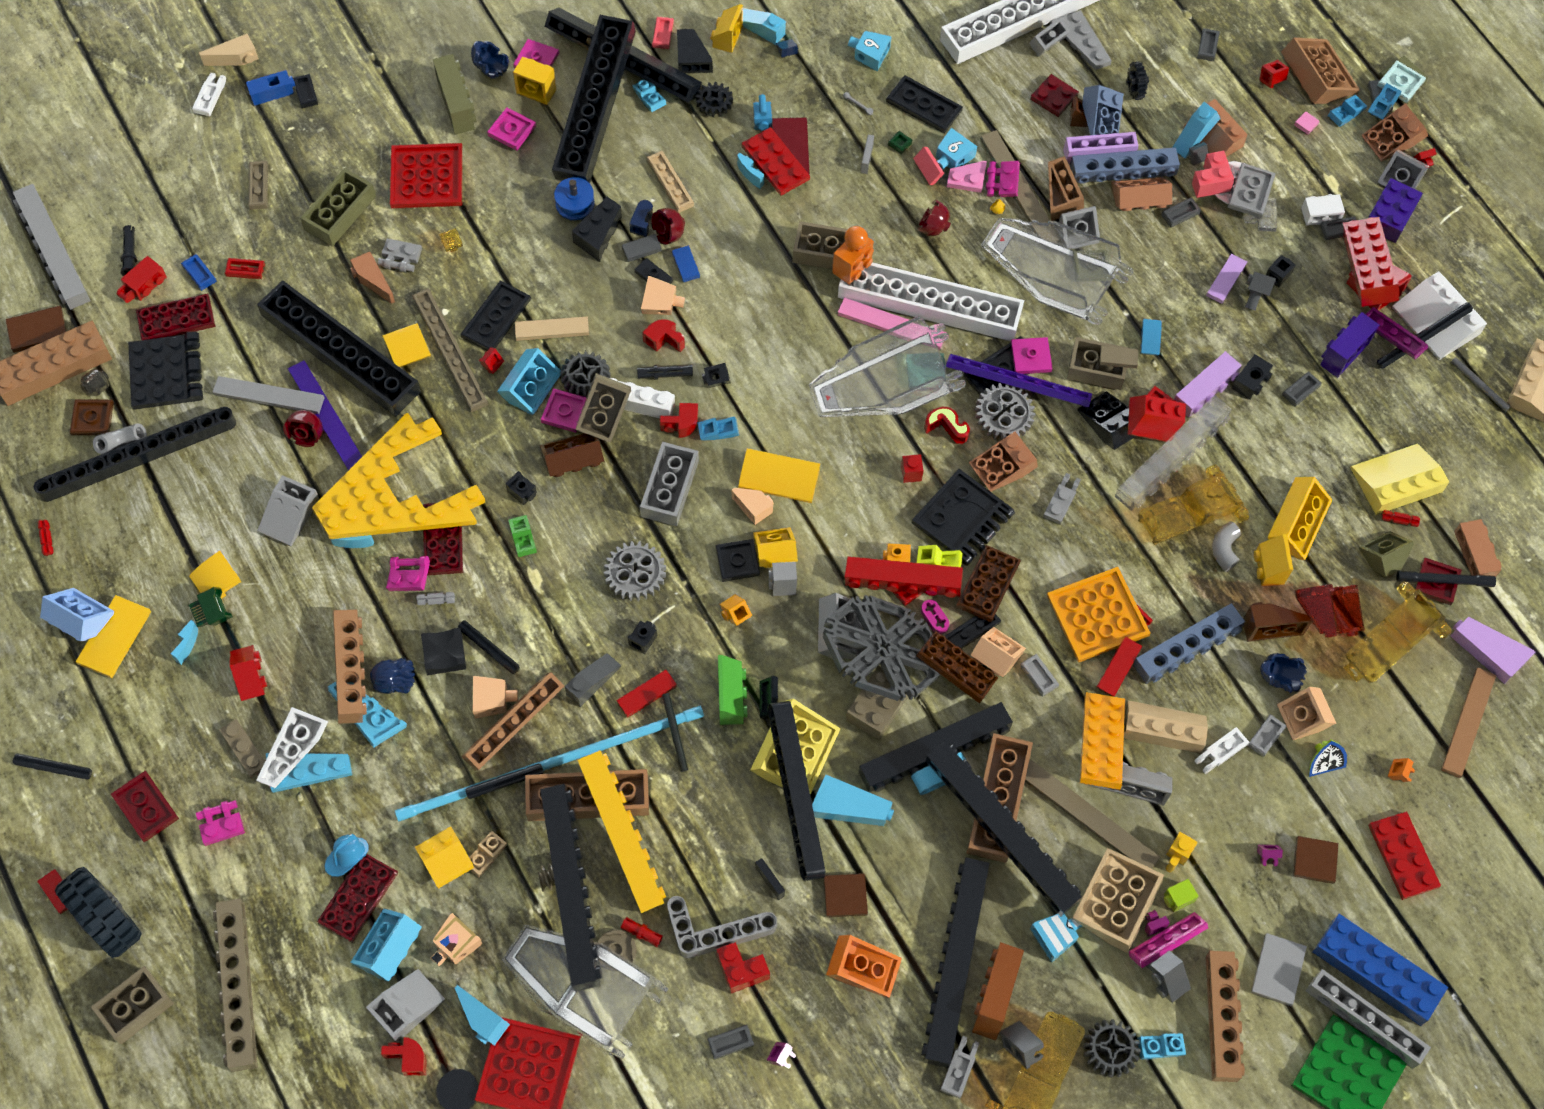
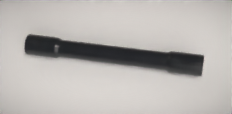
[1396,570,1496,587]

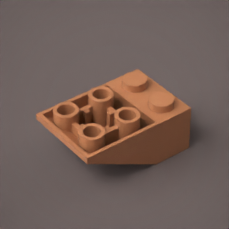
[1361,103,1428,162]
[969,431,1038,492]

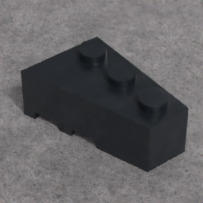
[572,196,622,262]

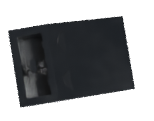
[1077,391,1136,450]

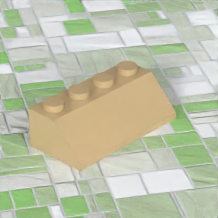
[1124,700,1208,754]

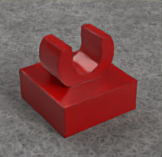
[1413,148,1437,168]
[479,347,504,374]

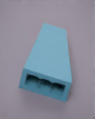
[812,774,894,826]

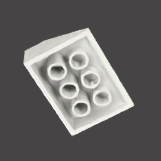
[1392,271,1487,360]

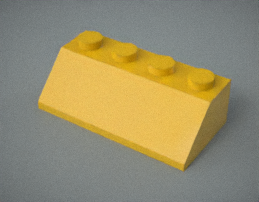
[1267,477,1332,560]

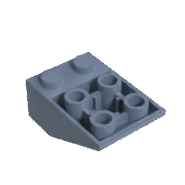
[1082,85,1124,135]

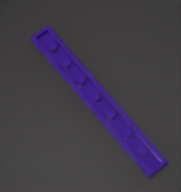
[946,354,1092,407]
[288,360,362,471]

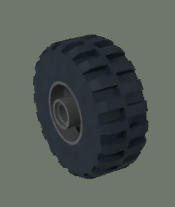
[55,867,142,958]

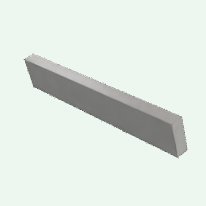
[213,376,325,414]

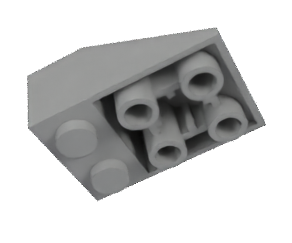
[257,475,320,546]
[366,969,446,1043]

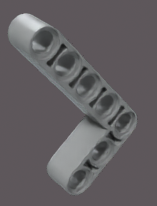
[667,896,777,958]

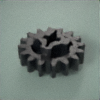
[1126,61,1149,100]
[696,82,733,117]

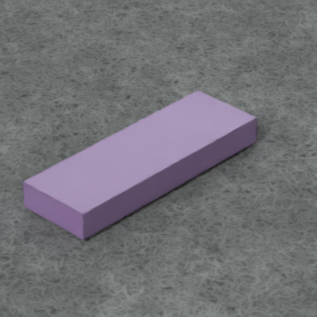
[1206,254,1247,304]

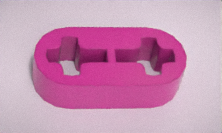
[921,600,949,634]

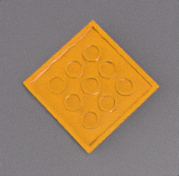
[1047,567,1151,663]

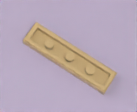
[647,151,694,213]
[515,316,589,341]

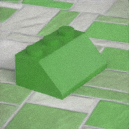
[718,655,747,725]

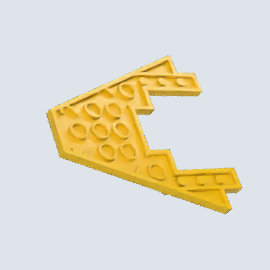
[312,413,486,539]

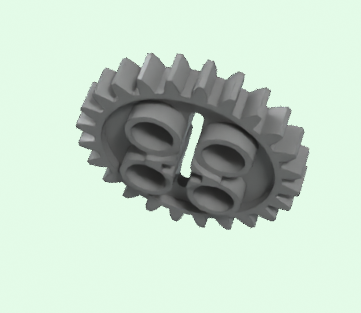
[974,383,1035,440]
[604,541,666,601]

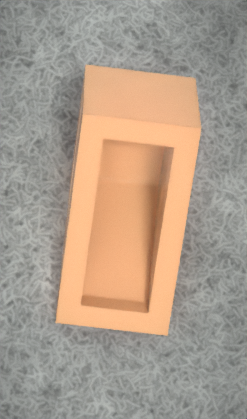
[732,488,774,525]

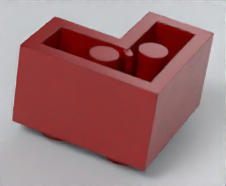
[230,645,268,701]
[716,942,770,994]

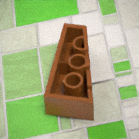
[972,942,1024,1041]

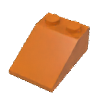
[826,935,902,998]

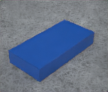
[672,245,700,282]
[181,254,217,291]

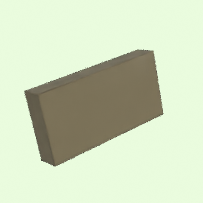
[1100,346,1138,369]

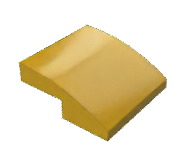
[383,323,431,367]
[189,551,241,599]

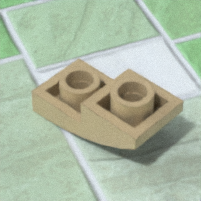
[469,831,507,878]

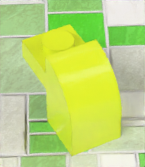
[917,545,963,567]

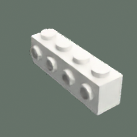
[610,378,675,419]

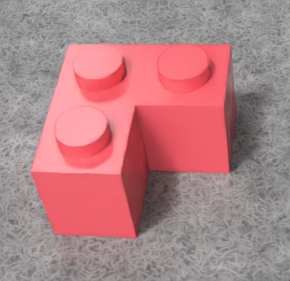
[1192,151,1234,198]

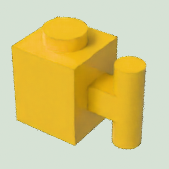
[1166,832,1198,872]

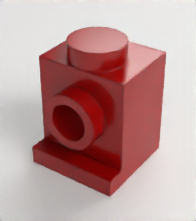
[1259,60,1289,89]

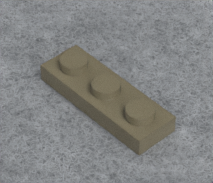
[219,719,265,778]

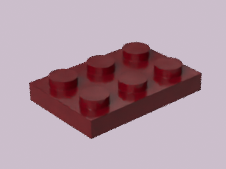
[111,770,179,843]

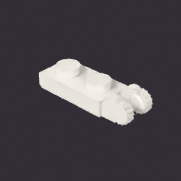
[192,73,226,116]
[1194,727,1250,774]

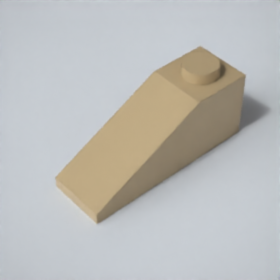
[199,34,259,66]

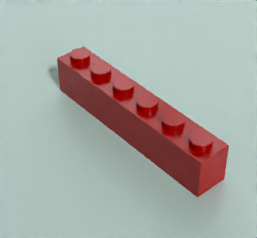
[845,556,963,598]

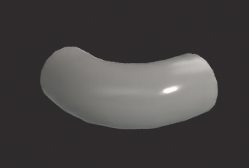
[93,423,147,454]
[1212,521,1241,572]

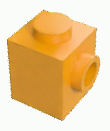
[883,544,911,562]
[720,594,753,626]

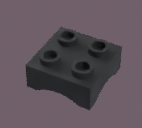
[421,628,466,676]

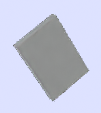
[1227,163,1276,218]
[1251,933,1307,1006]

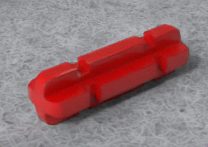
[1382,510,1420,527]
[37,519,54,556]

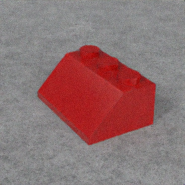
[1128,395,1186,442]

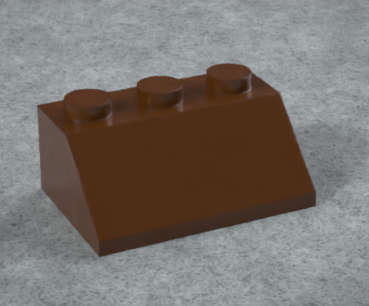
[539,433,605,477]

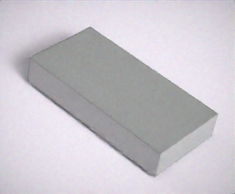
[861,135,874,174]
[1020,654,1059,697]
[1247,714,1286,757]

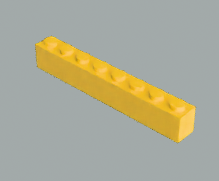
[578,750,667,913]

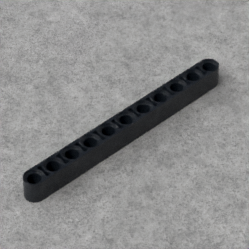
[33,407,236,502]

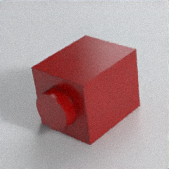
[901,454,924,483]

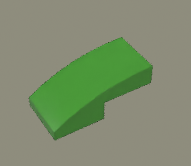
[508,515,537,558]

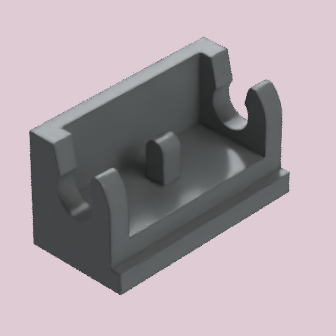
[1000,1021,1044,1069]

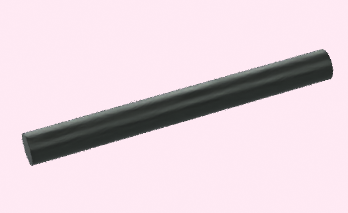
[662,693,688,772]

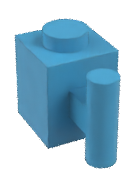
[753,94,772,130]

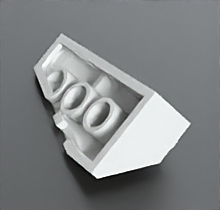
[256,707,328,788]

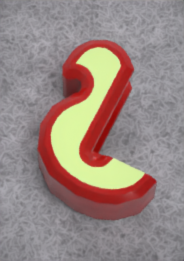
[924,406,970,444]

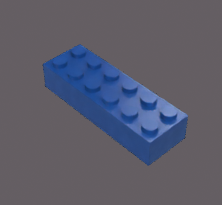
[1312,914,1448,1026]

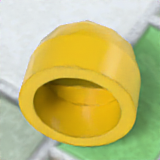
[990,199,1005,214]

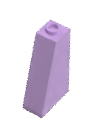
[1451,617,1535,684]

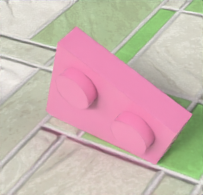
[947,161,987,193]

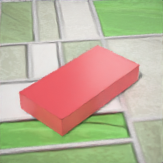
[652,17,674,49]
[913,147,944,185]

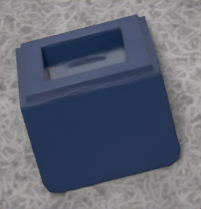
[776,39,798,58]

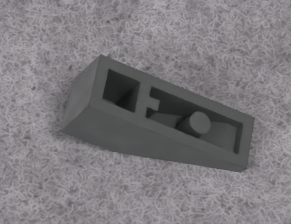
[565,653,621,707]

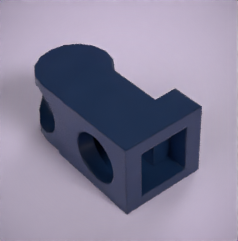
[629,200,653,237]

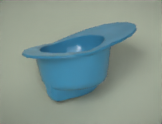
[325,834,369,877]

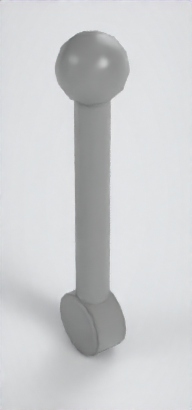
[843,92,873,116]

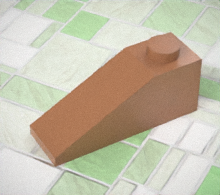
[350,252,395,304]

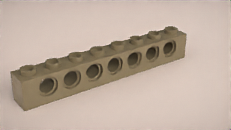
[213,898,258,1072]

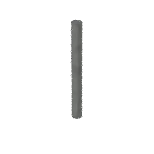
[1451,357,1511,412]

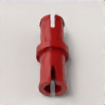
[621,917,663,947]

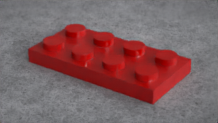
[742,127,810,196]
[1368,811,1441,900]

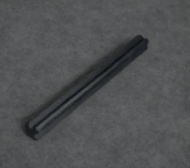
[1377,302,1473,369]

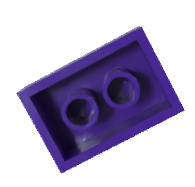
[1368,178,1423,243]
[1320,312,1379,378]

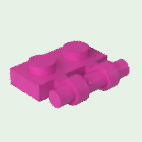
[986,161,1020,197]
[196,800,245,846]

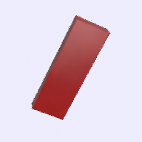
[1096,636,1142,697]
[616,670,677,718]

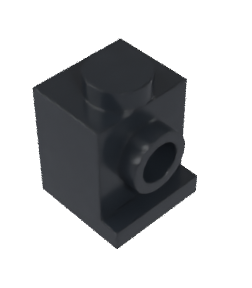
[1266,255,1296,288]
[702,363,731,388]
[505,471,537,505]
[628,620,657,654]

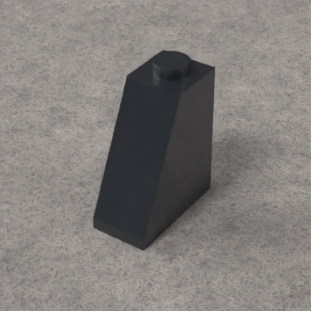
[677,29,713,73]

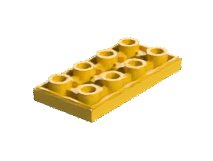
[76,595,151,678]

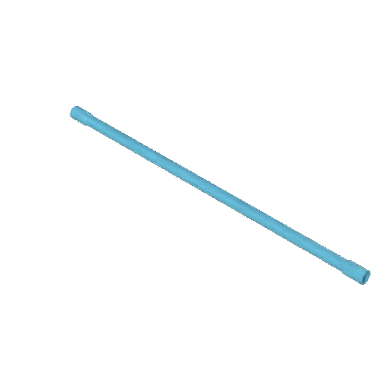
[395,705,704,822]

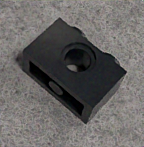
[1232,354,1273,400]

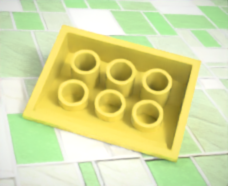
[1350,444,1449,515]
[750,699,840,795]

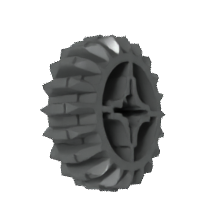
[560,350,611,397]
[1083,1019,1141,1078]

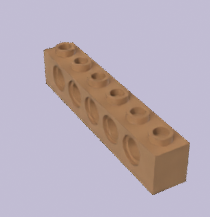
[333,610,367,724]
[461,672,564,771]
[1206,951,1245,1082]

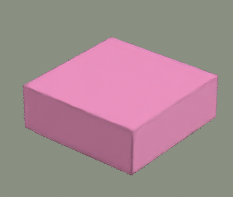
[1294,111,1319,135]

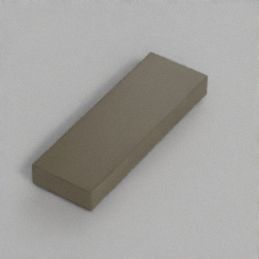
[249,161,268,210]

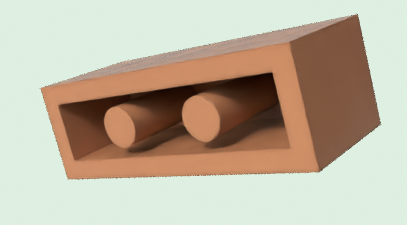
[1454,519,1501,577]

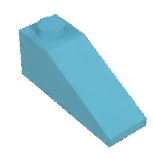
[743,8,786,45]
[1172,102,1221,159]
[455,985,510,1045]

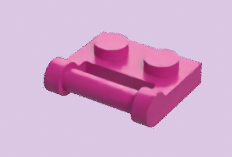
[386,556,430,591]

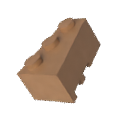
[1048,156,1084,221]

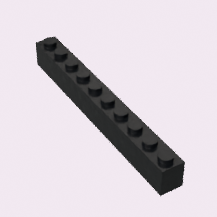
[544,7,702,102]
[926,741,1082,917]
[540,784,603,992]
[921,857,990,1068]

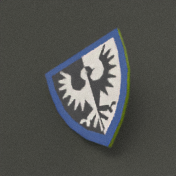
[1308,739,1347,777]

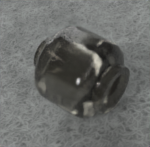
[80,369,109,396]

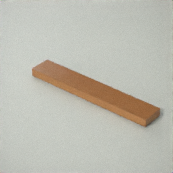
[1441,668,1496,778]

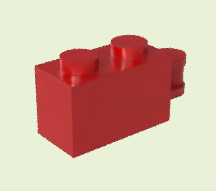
[116,256,167,303]

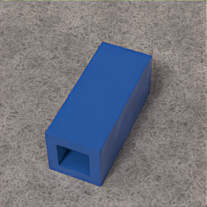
[246,70,295,106]

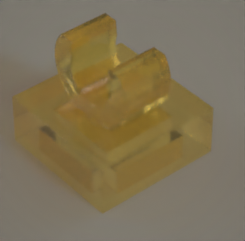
[439,228,463,252]

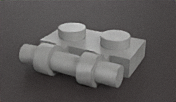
[378,238,422,273]

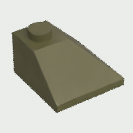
[1359,531,1414,577]

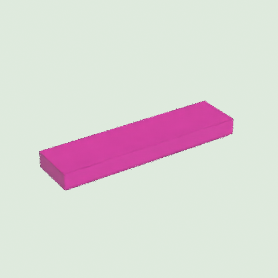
[1129,912,1208,968]

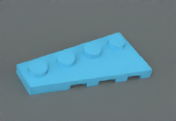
[328,682,407,748]
[265,753,352,793]

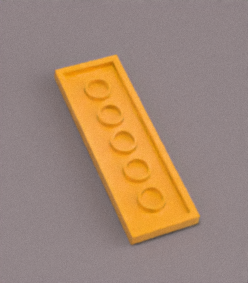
[1080,692,1125,790]

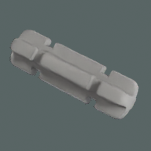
[416,592,455,605]

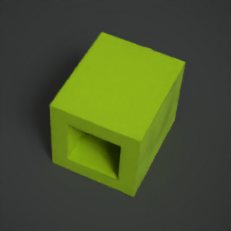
[1164,878,1199,912]

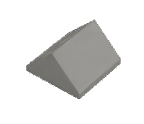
[1058,206,1100,249]

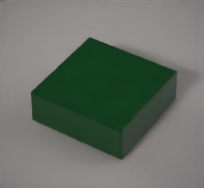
[888,131,913,154]

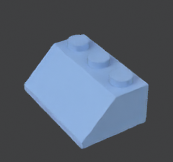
[40,588,114,641]

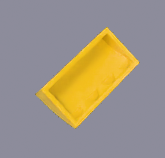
[738,448,820,503]

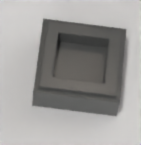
[1189,142,1208,166]

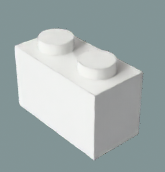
[1301,194,1345,226]

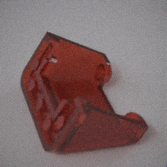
[1294,584,1365,638]

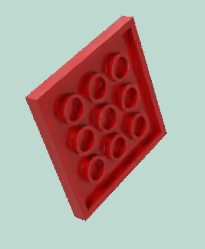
[390,143,463,208]
[475,1017,581,1109]

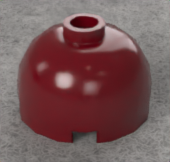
[917,199,951,236]
[651,208,685,245]
[283,410,323,447]

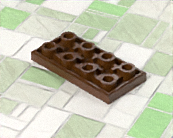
[956,545,1021,622]
[916,631,998,704]

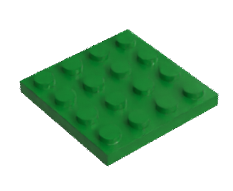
[1291,1014,1407,1109]

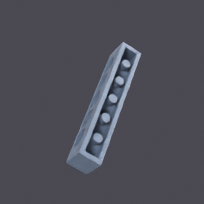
[1070,148,1180,184]
[1133,603,1245,684]

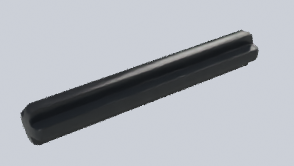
[458,620,520,674]
[13,753,92,780]
[465,763,544,799]

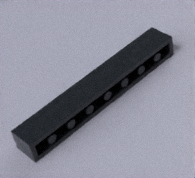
[859,702,1013,793]

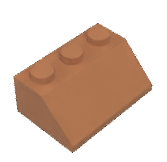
[1184,99,1248,157]
[1111,177,1172,211]

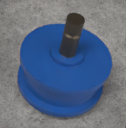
[554,177,595,220]

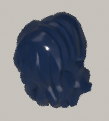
[471,41,509,79]
[1260,653,1307,693]
[370,658,415,694]

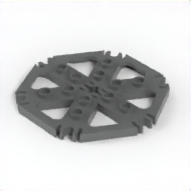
[823,595,940,701]

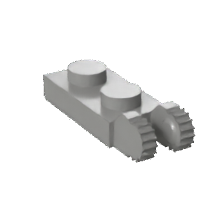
[1043,473,1081,524]
[940,1036,979,1099]

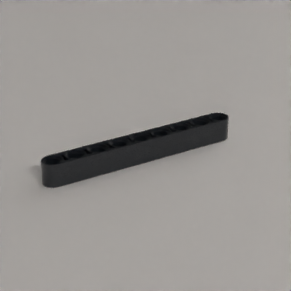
[767,701,825,881]

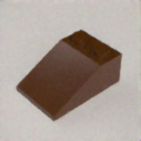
[1243,602,1313,642]

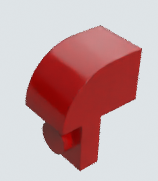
[642,319,685,352]
[660,403,698,438]
[381,1037,427,1076]

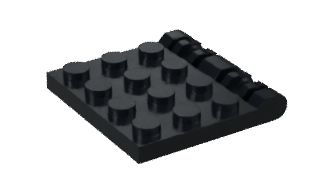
[128,332,203,410]
[911,469,1015,566]

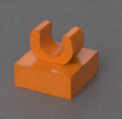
[1388,758,1415,782]

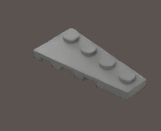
[1050,10,1112,70]

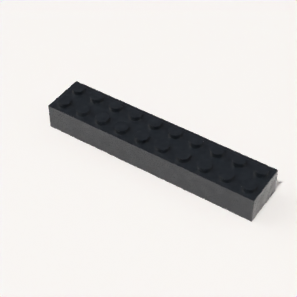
[552,15,636,183]
[257,280,421,417]

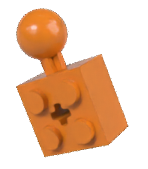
[832,226,874,285]

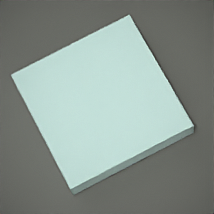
[1377,61,1426,103]

